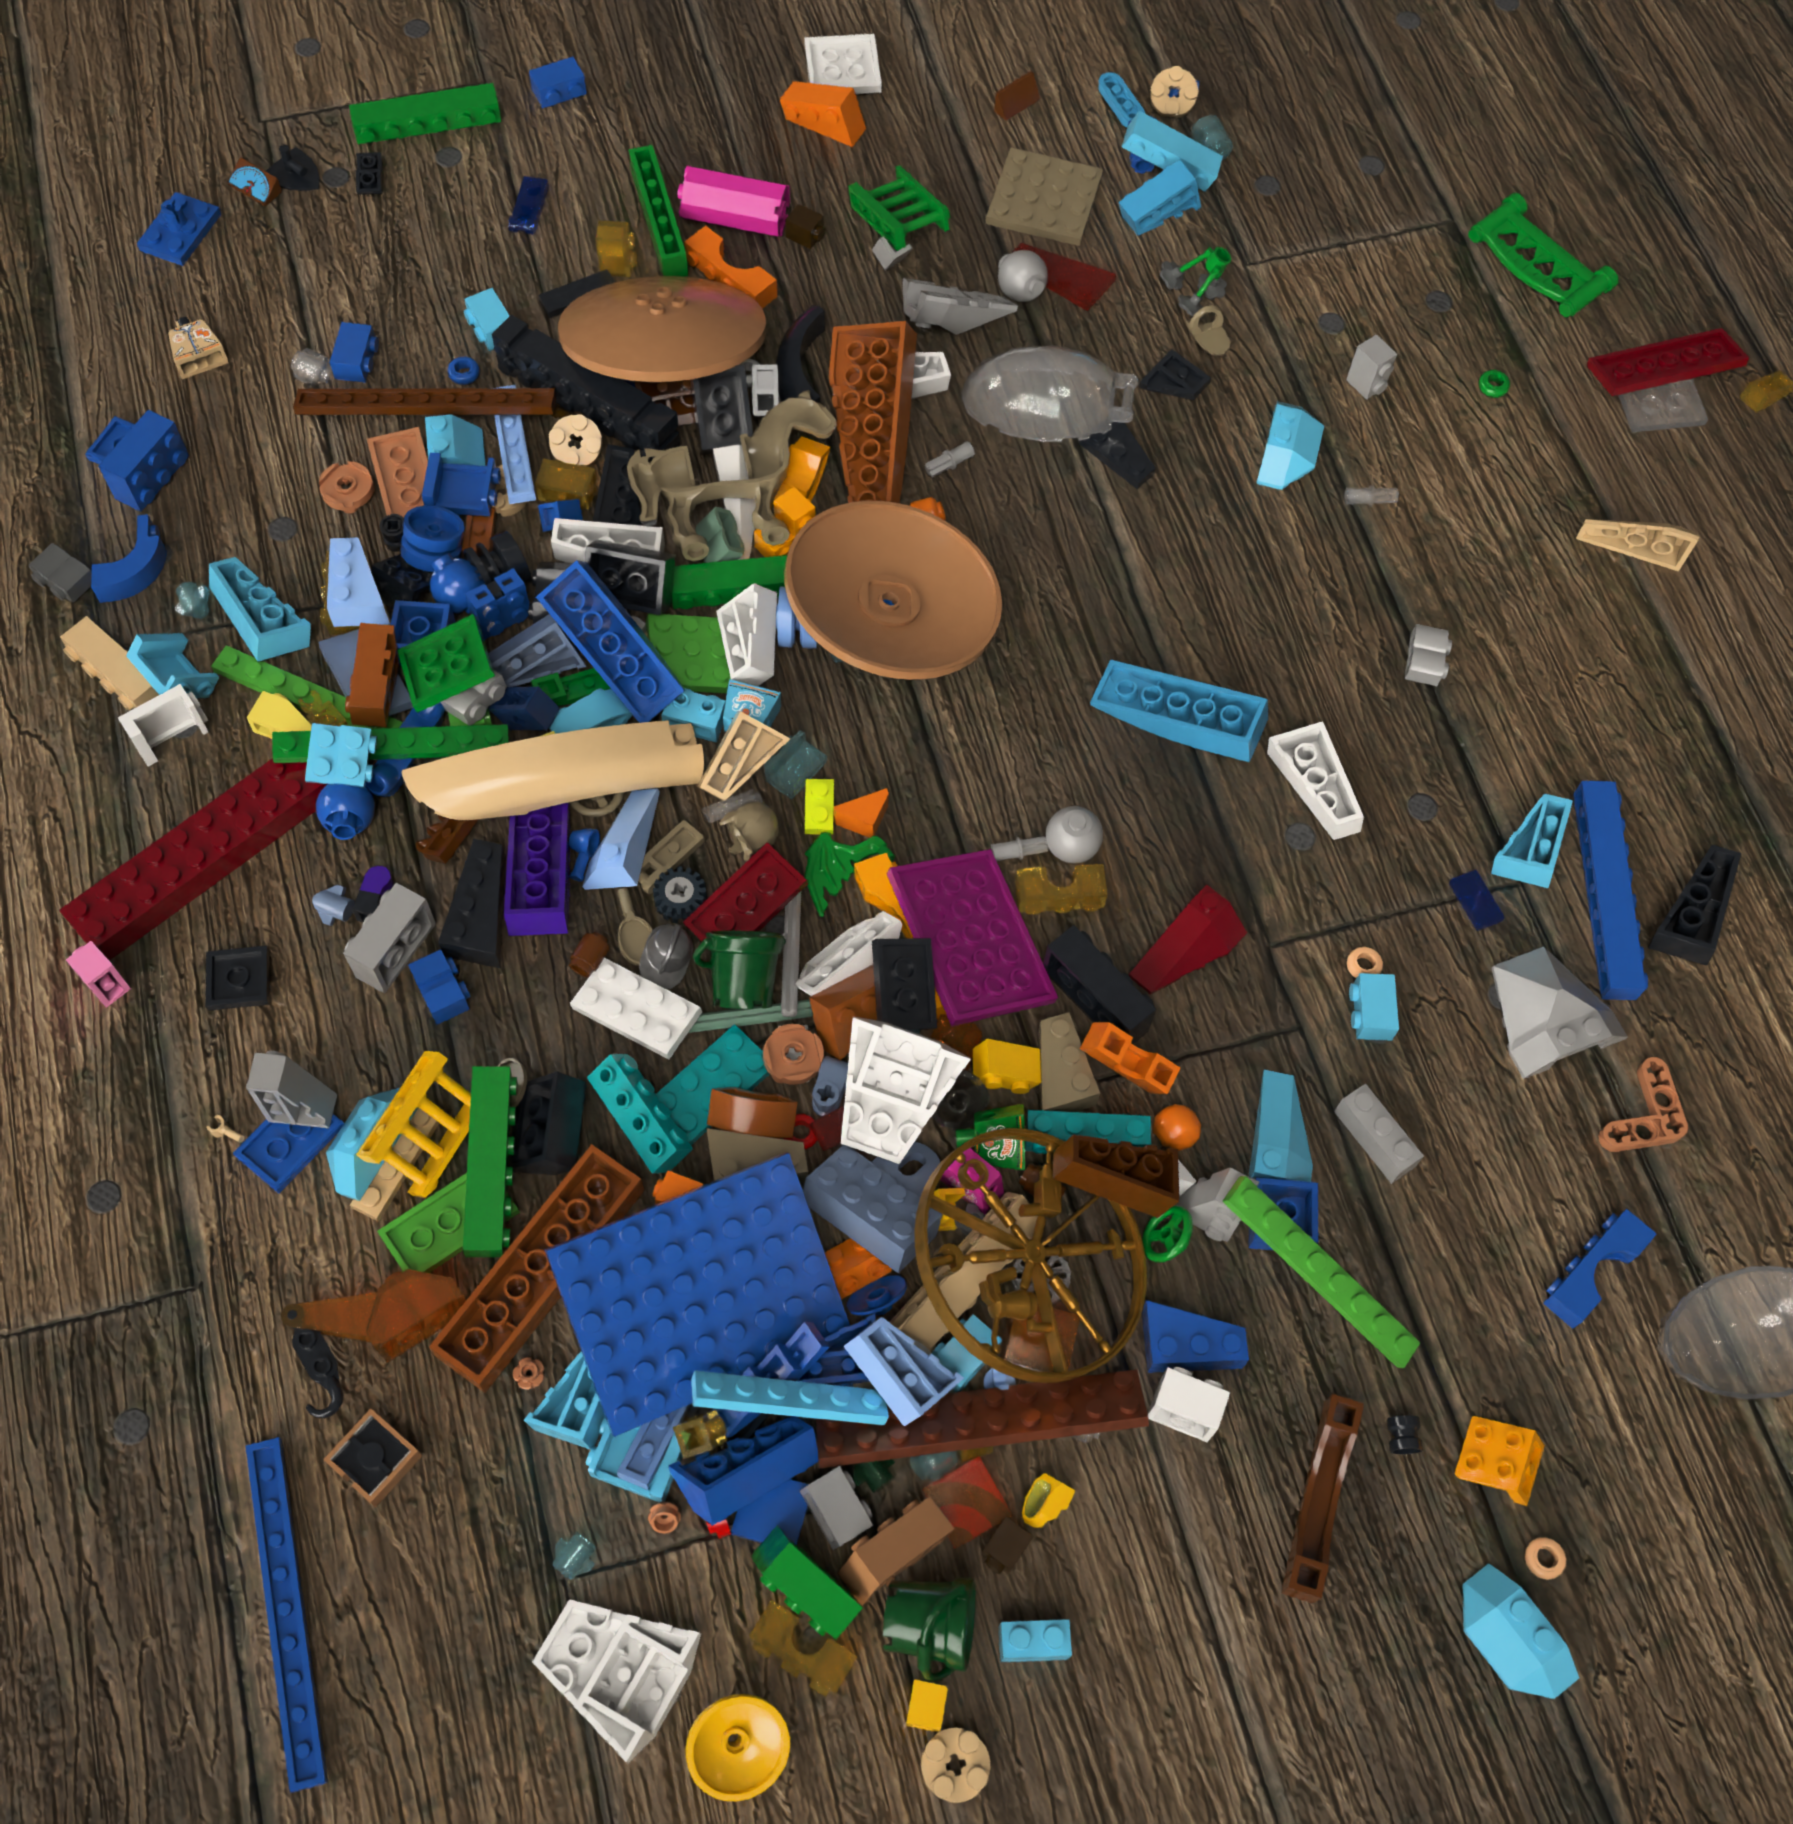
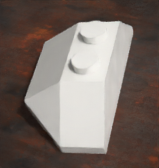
[795,911,903,996]

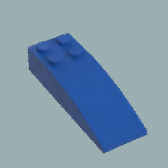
[536,560,685,723]

